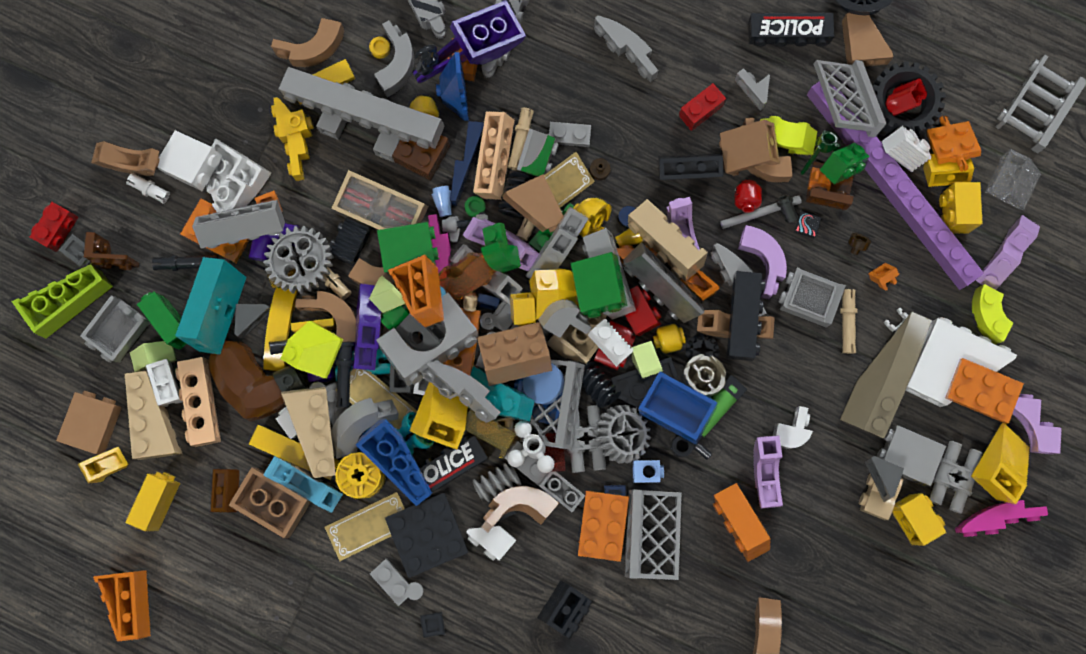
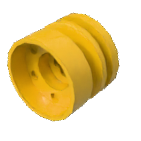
[335,452,386,499]

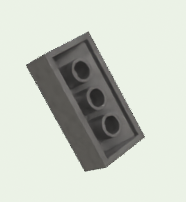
[623,242,705,323]

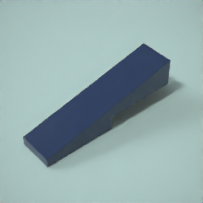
[450,121,484,206]

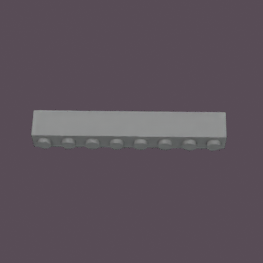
[279,67,444,149]

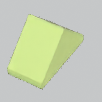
[369,276,405,313]
[130,341,177,372]
[631,341,663,378]

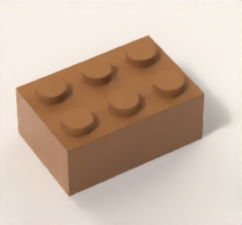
[477,322,552,386]
[229,467,311,538]

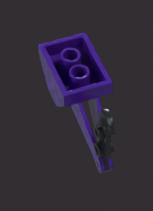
[413,0,526,83]

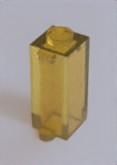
[465,409,517,459]

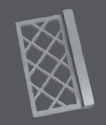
[814,60,886,137]
[520,360,585,450]
[625,490,682,580]

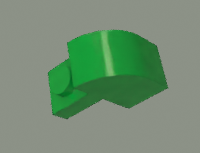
[481,222,521,273]

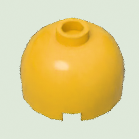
[573,198,611,237]

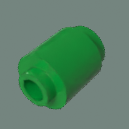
[381,304,410,330]

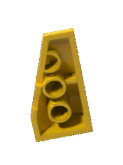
[529,270,580,320]

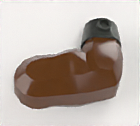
[208,341,308,421]

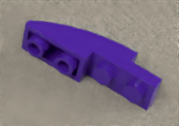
[352,284,381,371]

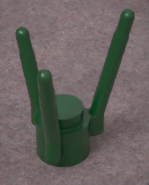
[801,131,840,175]

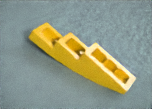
[249,425,339,480]

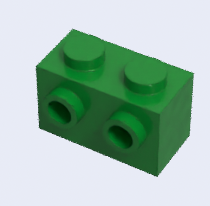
[820,143,870,184]

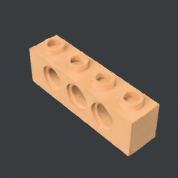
[473,112,514,200]
[175,357,221,447]

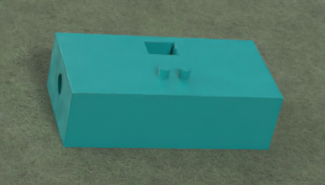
[175,257,246,355]

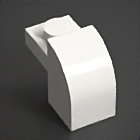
[773,406,812,449]

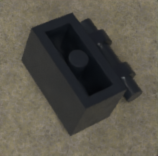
[537,580,593,639]

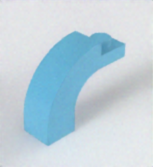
[263,456,343,513]

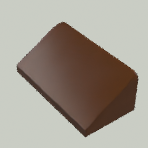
[211,469,240,513]

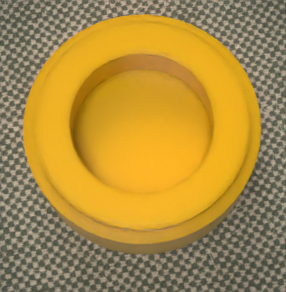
[369,37,391,59]

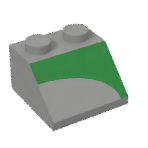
[517,128,559,177]

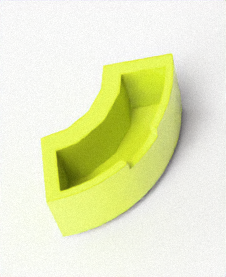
[760,116,817,155]
[972,284,1013,345]

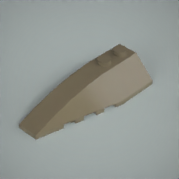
[840,312,932,438]

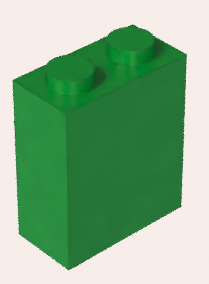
[377,222,439,273]
[571,252,628,318]
[137,292,187,350]

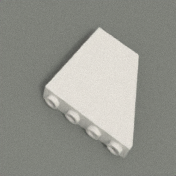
[905,317,1017,407]

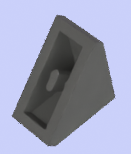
[234,304,270,339]
[865,456,904,502]

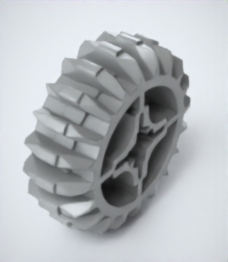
[595,405,652,463]

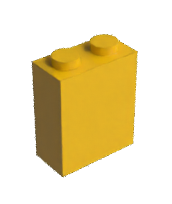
[125,472,180,531]

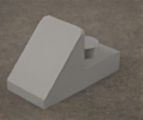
[735,68,770,111]

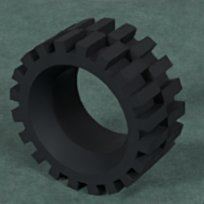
[872,61,946,138]

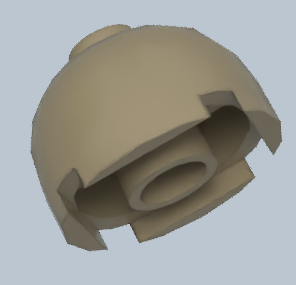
[682,354,726,397]

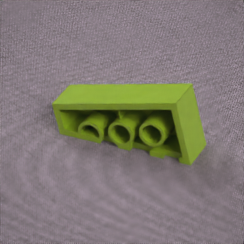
[11,264,113,339]

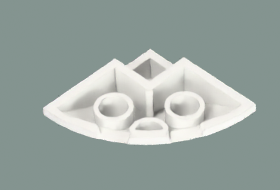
[206,139,271,212]

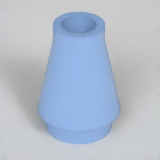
[431,186,452,217]

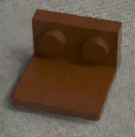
[805,162,854,210]
[84,232,140,270]

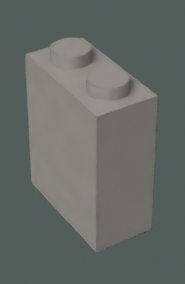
[877,425,946,487]

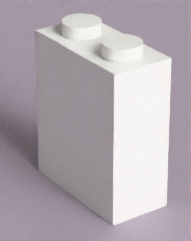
[157,130,223,191]

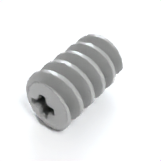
[472,463,521,502]

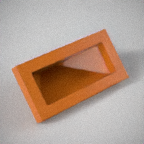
[680,270,720,301]

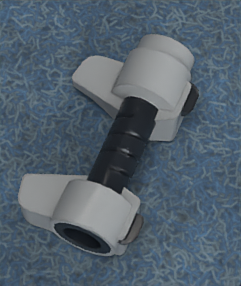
[442,212,488,242]

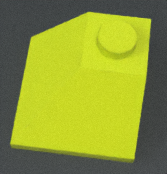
[280,321,344,378]

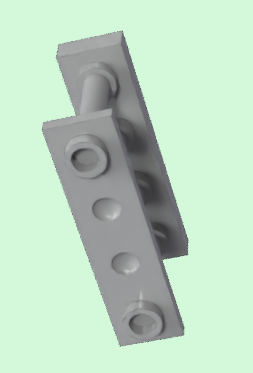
[996,55,1086,153]

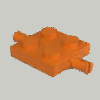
[927,116,981,172]

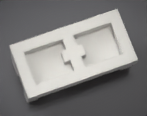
[146,359,183,407]

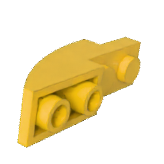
[271,97,310,181]

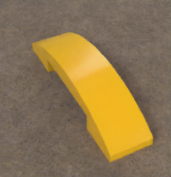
[263,287,298,371]

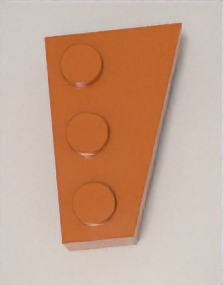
[388,255,444,327]
[713,483,770,562]
[93,570,151,641]

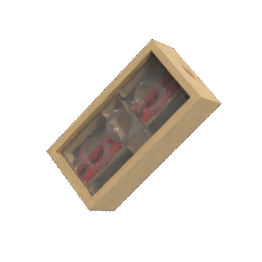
[332,170,428,230]

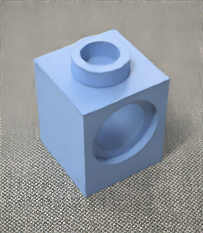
[633,460,664,483]

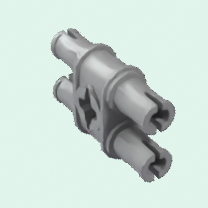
[567,405,606,473]
[929,441,983,514]

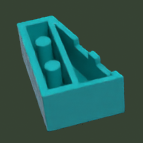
[467,366,535,422]

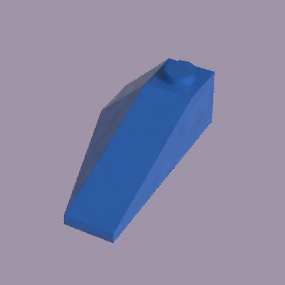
[436,52,469,121]
[355,419,432,506]

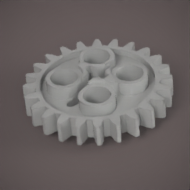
[263,226,333,294]

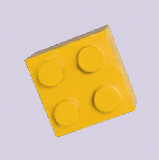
[939,182,982,234]
[892,493,946,546]

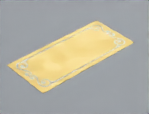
[544,152,595,208]
[336,369,417,429]
[325,492,405,561]

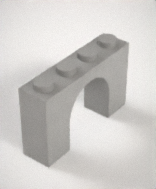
[316,82,400,163]
[376,293,479,386]

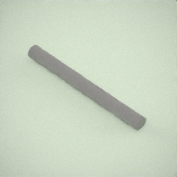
[720,195,801,229]

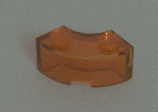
[439,252,496,300]

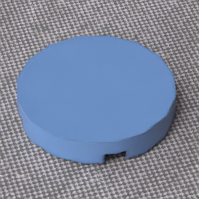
[523,363,564,405]

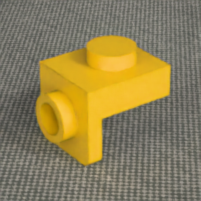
[283,110,314,138]

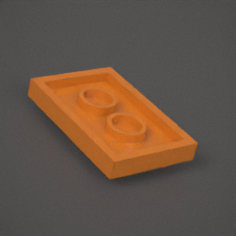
[180,199,249,264]
[945,358,1024,424]
[578,491,629,562]

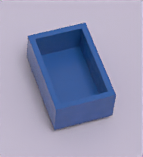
[638,372,718,445]

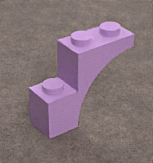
[976,215,1040,290]
[1013,394,1061,455]

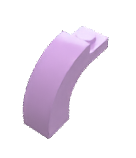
[667,197,700,250]
[463,217,539,271]
[738,225,787,299]
[754,436,783,509]

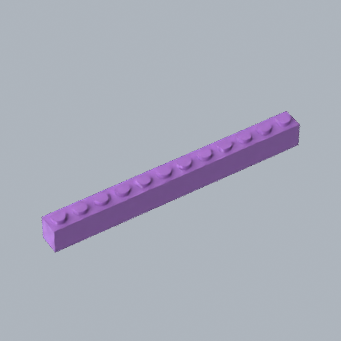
[807,81,984,290]

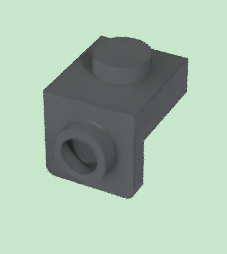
[59,233,90,267]

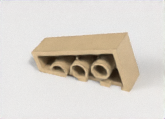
[628,199,708,282]
[125,371,182,460]
[281,387,335,478]

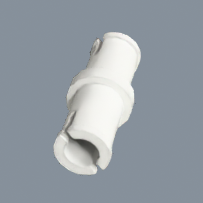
[126,173,170,204]

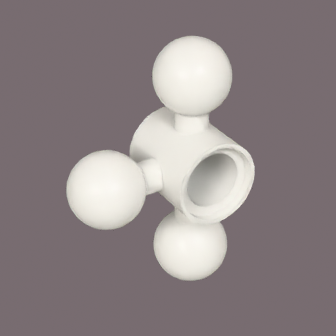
[507,420,555,473]

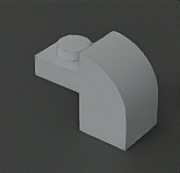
[538,300,592,338]

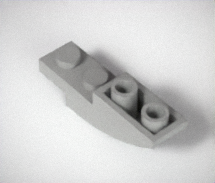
[594,16,658,82]
[525,207,588,279]
[710,243,766,316]
[418,361,500,423]
[504,441,585,512]

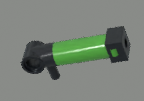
[670,375,747,460]

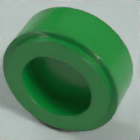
[465,196,486,218]

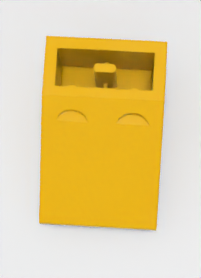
[410,382,468,449]
[971,423,1030,504]

